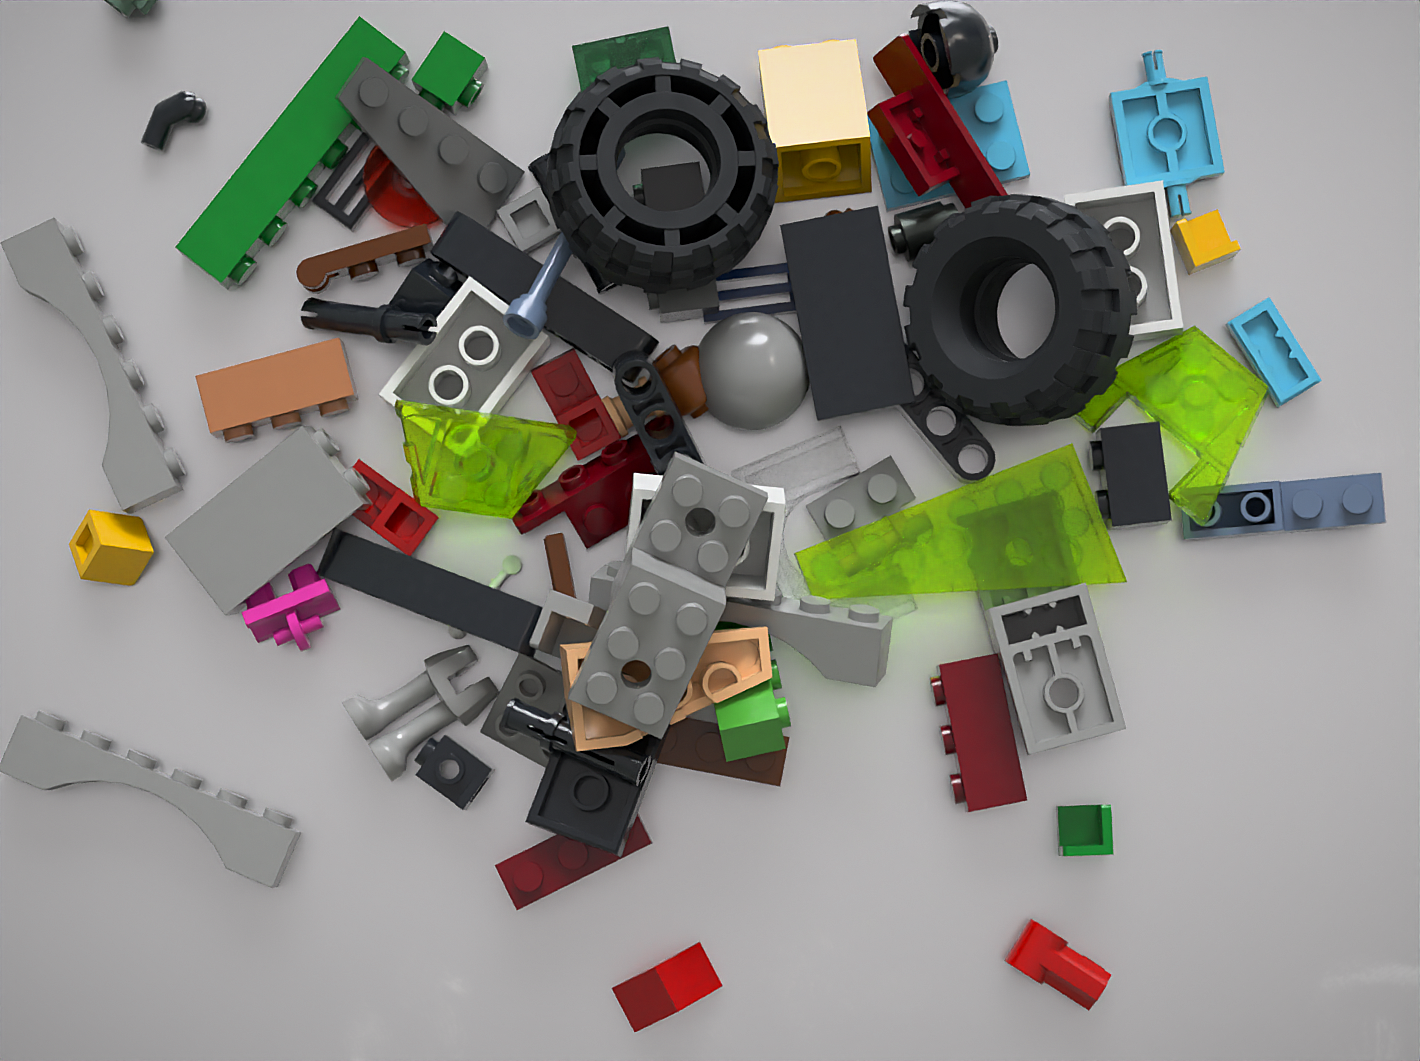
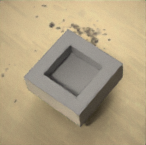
[497,187,562,253]

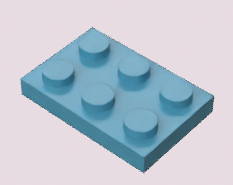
[867,80,1030,212]

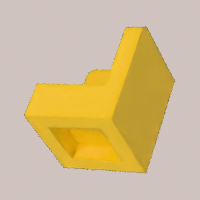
[1170,209,1241,275]
[69,509,154,586]

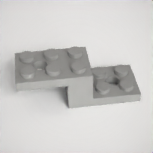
[568,452,768,739]
[958,491,1126,755]

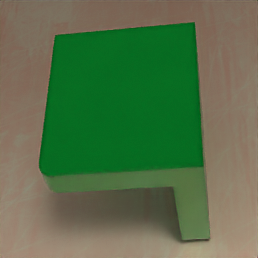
[1056,804,1114,856]

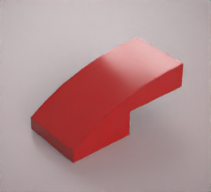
[531,348,621,461]
[352,459,439,556]

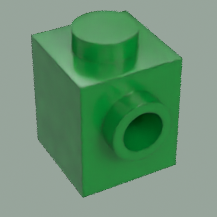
[411,31,488,115]

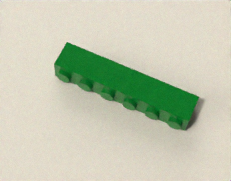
[175,16,410,290]

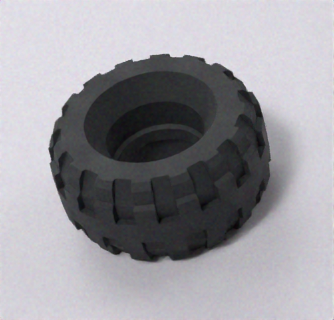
[546,57,779,294]
[903,194,1137,426]

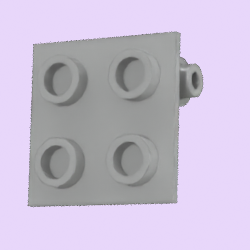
[480,653,568,768]

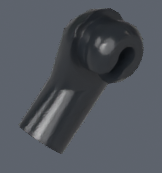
[141,91,207,152]

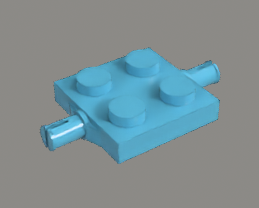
[1109,50,1225,218]

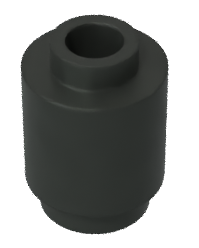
[888,201,958,262]

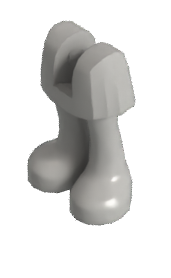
[342,645,498,781]

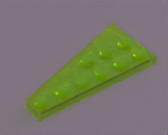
[793,443,1127,599]

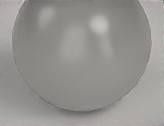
[698,312,810,430]

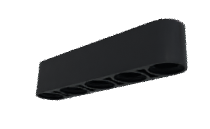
[429,211,659,384]
[895,343,996,485]
[612,350,707,476]
[316,528,543,658]

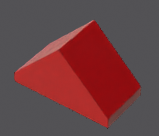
[612,942,723,1032]

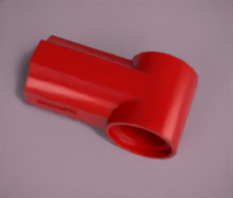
[1004,919,1111,1010]

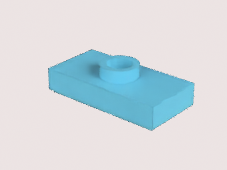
[1225,297,1322,408]

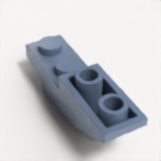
[1180,473,1386,540]

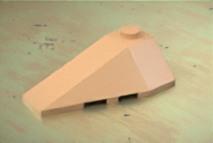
[559,626,772,751]

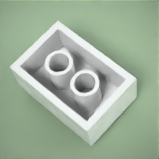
[1064,180,1184,341]
[378,276,551,460]
[625,473,786,601]

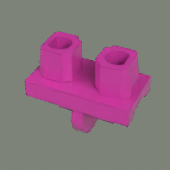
[241,563,340,652]

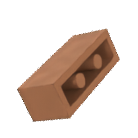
[195,337,359,443]

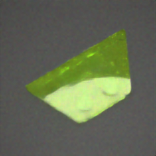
[394,399,577,519]

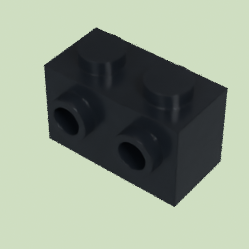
[1089,421,1172,531]

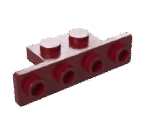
[867,33,1008,209]
[507,414,692,549]

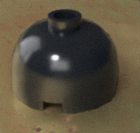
[909,0,998,99]

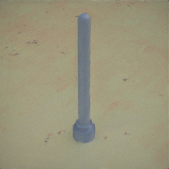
[503,147,626,339]

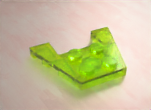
[1072,326,1269,527]

